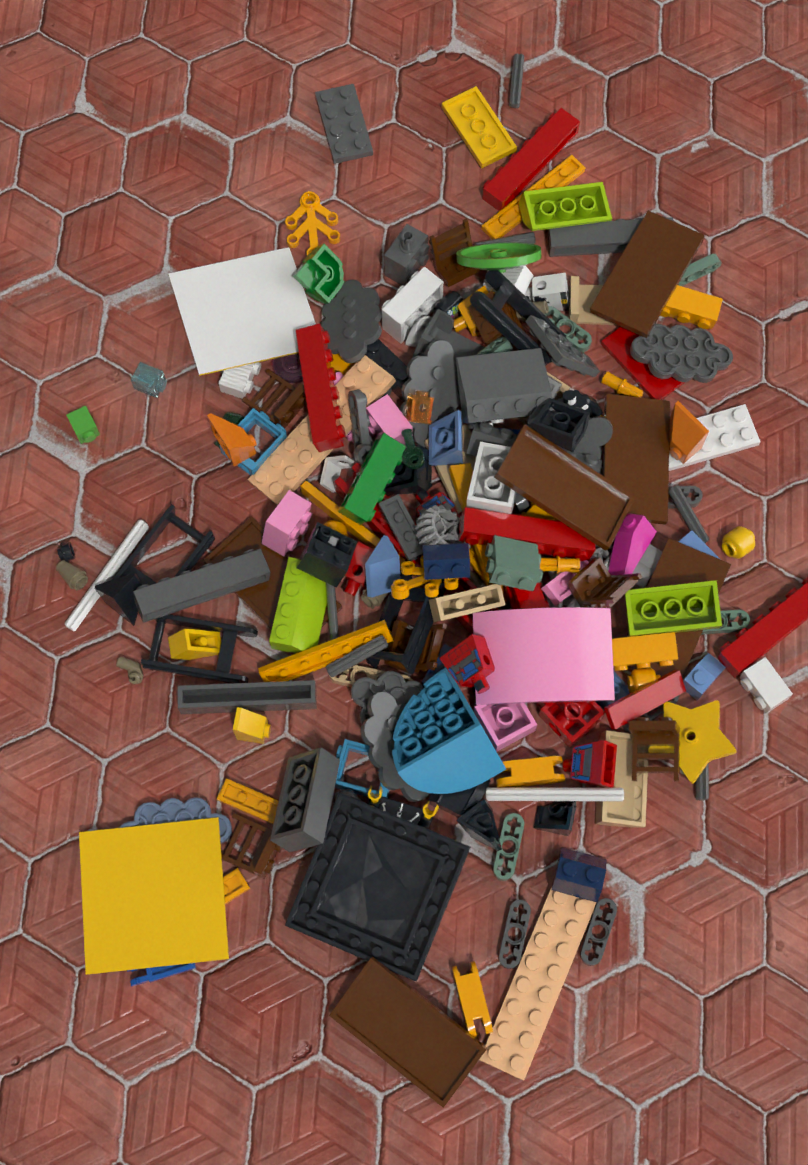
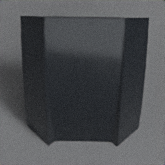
[527,398,590,453]
[383,445,432,495]
[428,779,491,818]

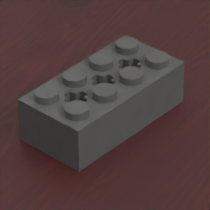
[270,748,340,852]

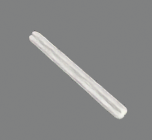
[65,520,149,631]
[486,788,624,801]

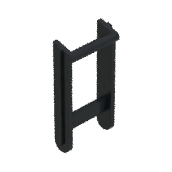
[470,270,566,366]
[112,504,215,586]
[366,569,446,674]
[141,614,258,684]

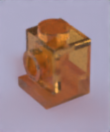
[404,390,434,424]

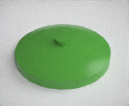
[456,242,541,273]

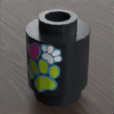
[433,291,463,317]

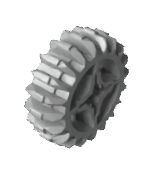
[415,505,471,549]

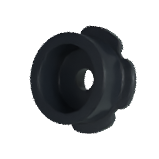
[57,542,75,563]

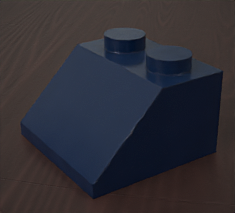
[551,847,607,902]

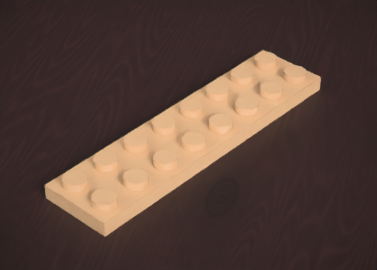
[248,355,396,506]
[479,887,597,1081]

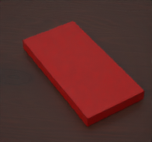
[601,327,685,400]

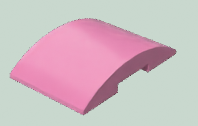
[473,608,615,705]

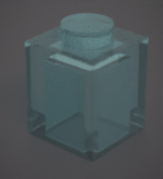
[131,362,167,398]

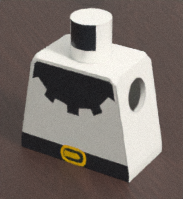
[525,273,569,311]

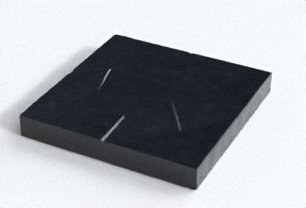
[285,792,471,982]

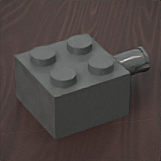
[384,224,429,286]

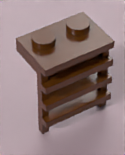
[429,219,482,287]
[468,291,526,344]
[242,369,307,429]
[567,557,642,608]
[384,620,447,674]
[629,717,680,782]
[221,813,282,879]

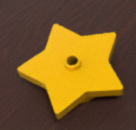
[648,700,737,784]

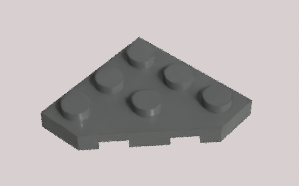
[525,315,600,377]

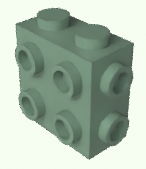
[485,535,543,591]

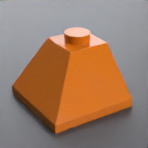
[669,401,709,464]
[207,413,257,466]

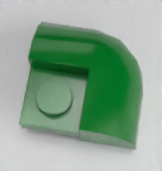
[293,244,345,304]

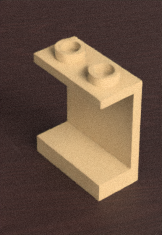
[569,276,616,325]

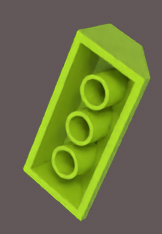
[519,182,612,231]
[269,557,327,654]
[625,580,722,637]

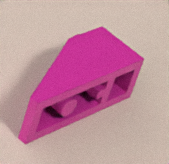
[608,513,657,575]

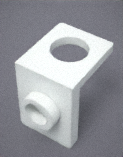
[320,455,356,493]

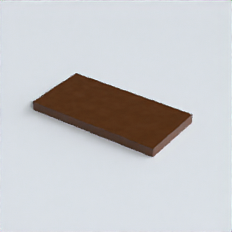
[590,210,705,338]
[602,394,670,525]
[494,425,635,551]
[203,517,342,630]
[626,538,731,678]
[329,957,487,1108]

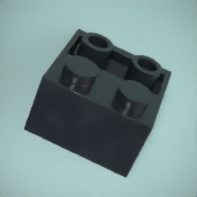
[297,522,357,588]

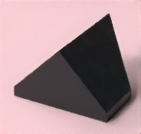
[95,572,144,626]
[456,800,502,851]
[534,801,576,836]

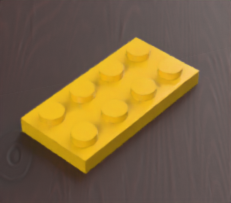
[441,86,517,168]

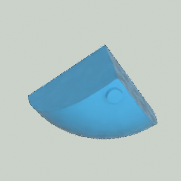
[392,668,506,794]

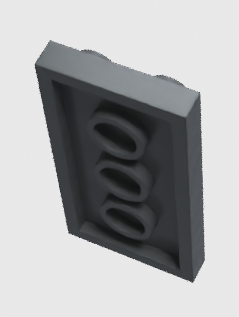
[315,84,373,164]

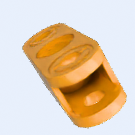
[496,756,565,788]
[452,961,493,1037]

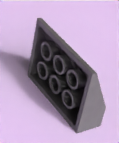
[456,348,552,423]

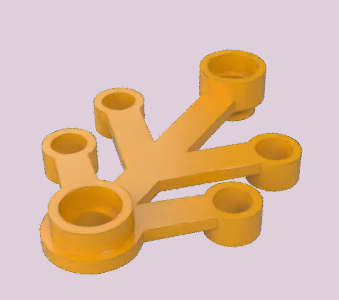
[285,191,340,255]
[391,555,459,600]

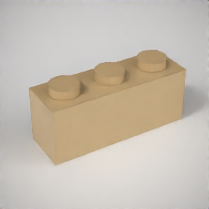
[429,584,505,622]

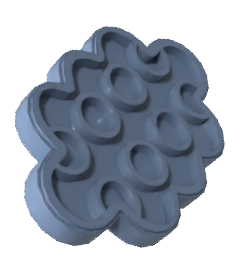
[119,798,232,844]

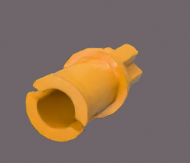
[601,371,643,398]
[540,556,580,574]

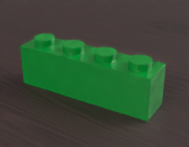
[338,433,406,525]

